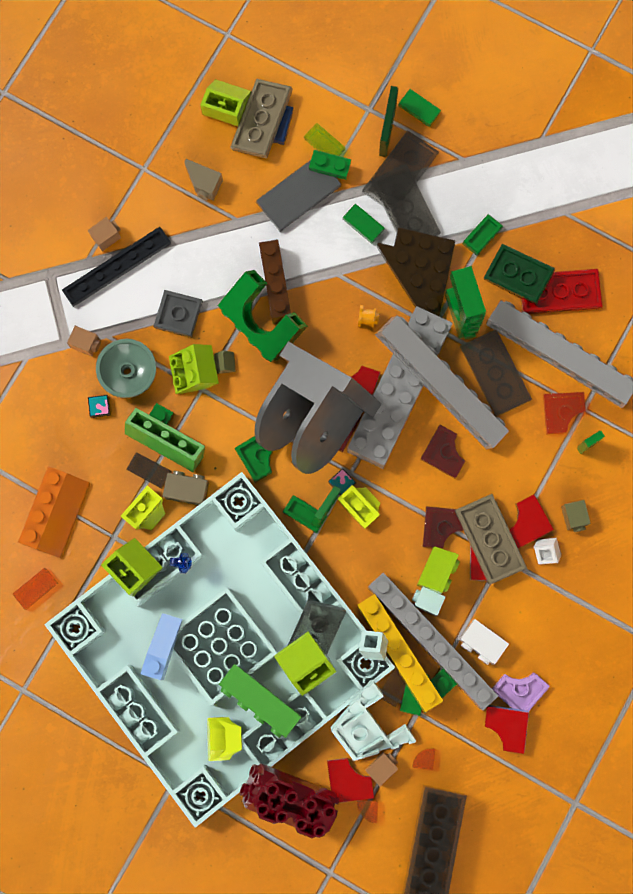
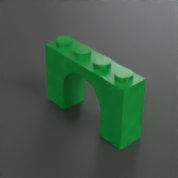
[445,266,486,339]
[217,270,308,362]

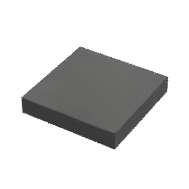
[153,290,203,338]

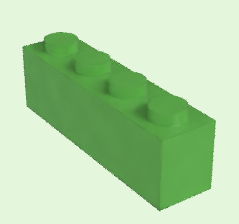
[125,408,205,472]
[219,664,302,738]

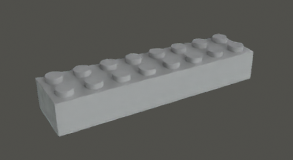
[347,306,452,469]

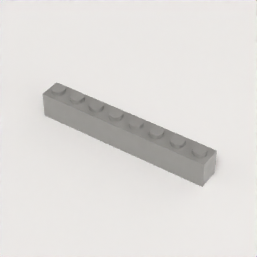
[486,300,633,408]
[375,315,509,449]
[368,573,498,710]

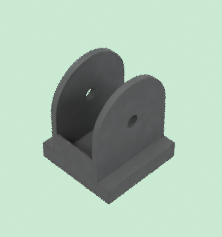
[255,342,382,474]

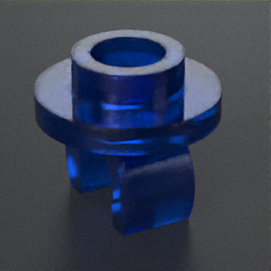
[169,553,192,574]

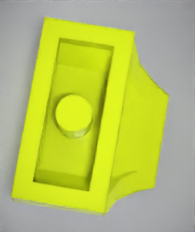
[337,485,380,529]
[121,486,166,530]
[207,717,242,761]

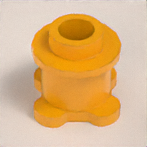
[358,305,380,328]

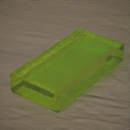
[304,123,345,156]

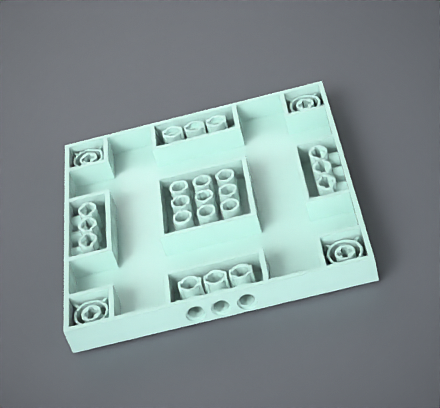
[44,472,395,828]

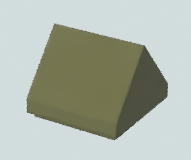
[214,350,236,374]

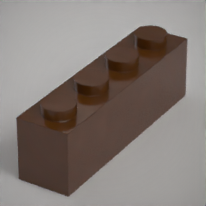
[259,239,291,324]

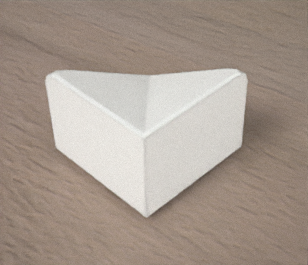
[534,538,561,564]

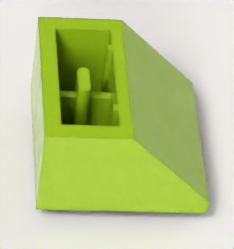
[200,79,251,126]
[169,344,219,394]
[101,538,163,597]
[417,547,460,594]
[274,631,337,696]

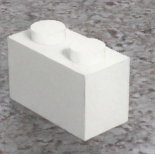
[459,619,509,665]

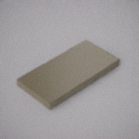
[231,79,293,159]
[455,494,527,585]

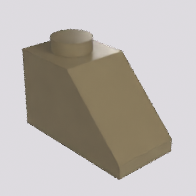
[184,159,223,201]

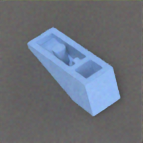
[141,613,183,680]

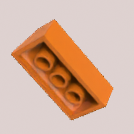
[18,466,90,558]

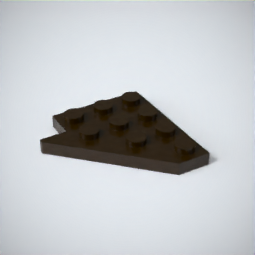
[377,227,455,316]

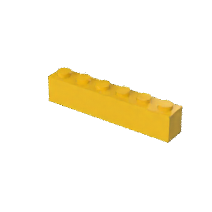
[357,594,443,713]

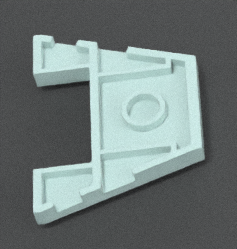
[330,679,416,761]

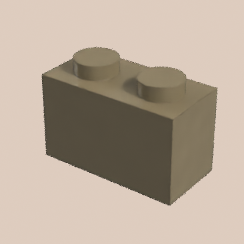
[162,471,209,505]

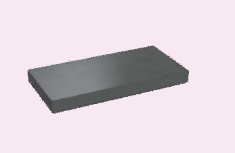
[256,160,341,232]

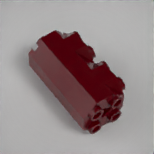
[240,763,339,838]

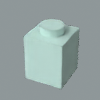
[412,587,445,616]
[359,631,388,661]

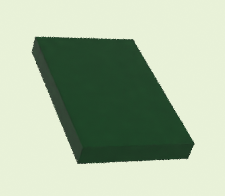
[379,86,399,157]
[484,244,555,305]

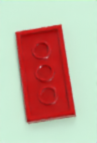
[521,269,603,314]

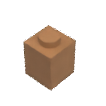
[88,217,121,251]
[67,325,101,356]
[365,752,398,786]

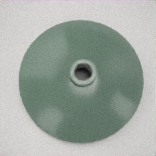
[96,339,156,398]

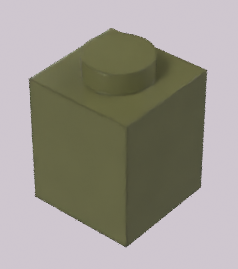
[561,500,591,532]

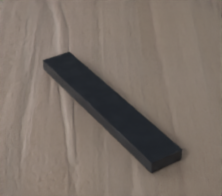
[62,227,171,307]

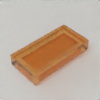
[13,568,58,610]

